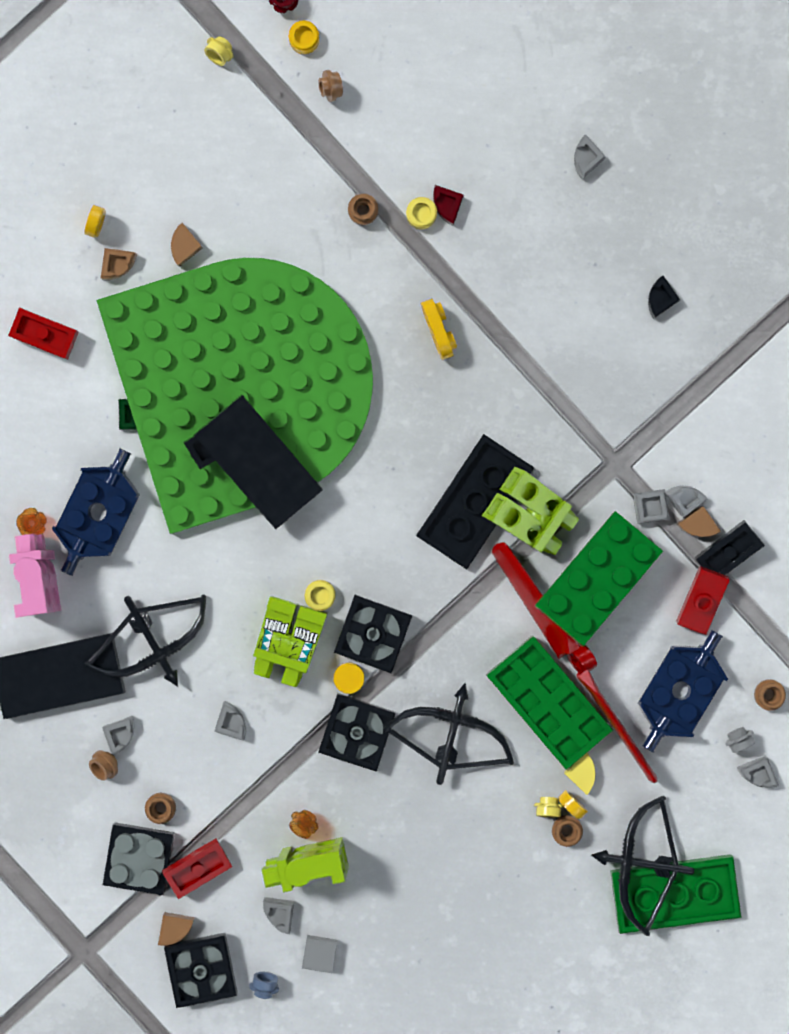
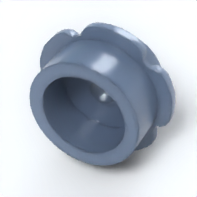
[249,972,279,999]

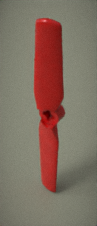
[491,542,658,783]

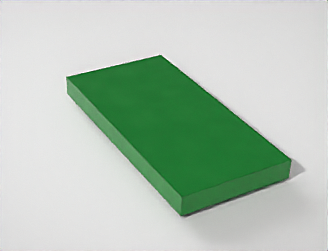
[610,854,742,934]

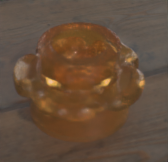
[16,508,47,535]
[289,810,318,839]

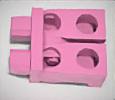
[9,534,61,618]

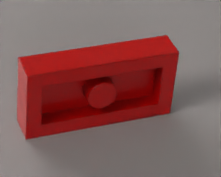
[8,307,79,360]
[676,566,730,635]
[162,838,232,900]

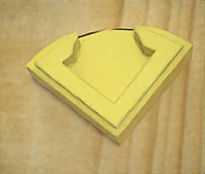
[564,753,595,795]

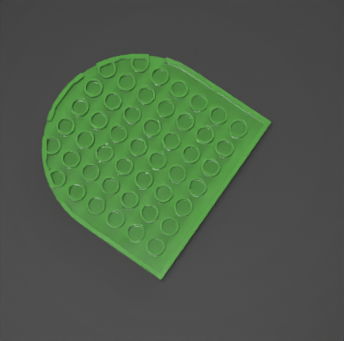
[96,258,373,534]

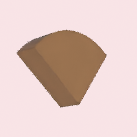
[171,223,203,267]
[101,248,137,280]
[677,506,721,537]
[158,912,195,946]

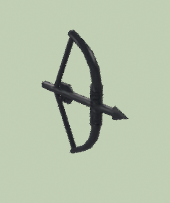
[84,594,206,687]
[383,683,514,785]
[591,796,694,936]

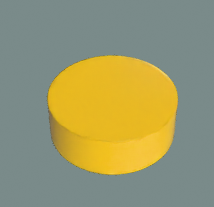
[288,20,320,54]
[84,205,106,238]
[334,662,364,694]
[558,790,588,820]

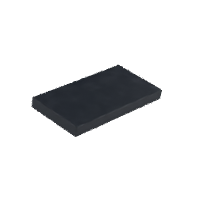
[194,394,323,530]
[416,434,534,570]
[0,633,126,719]

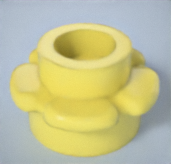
[204,36,233,66]
[534,797,564,818]

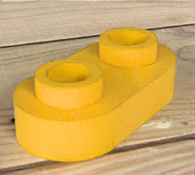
[420,298,457,360]

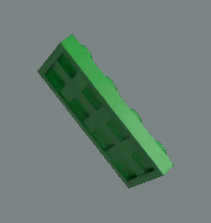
[534,511,663,647]
[486,635,613,770]

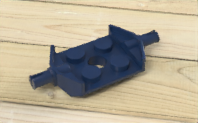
[52,448,140,576]
[637,630,728,753]

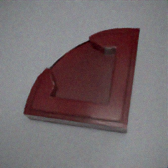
[433,185,464,226]

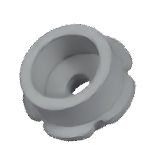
[725,727,755,753]

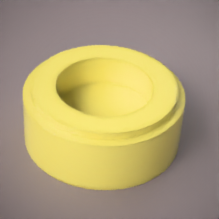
[406,197,437,230]
[304,580,336,611]

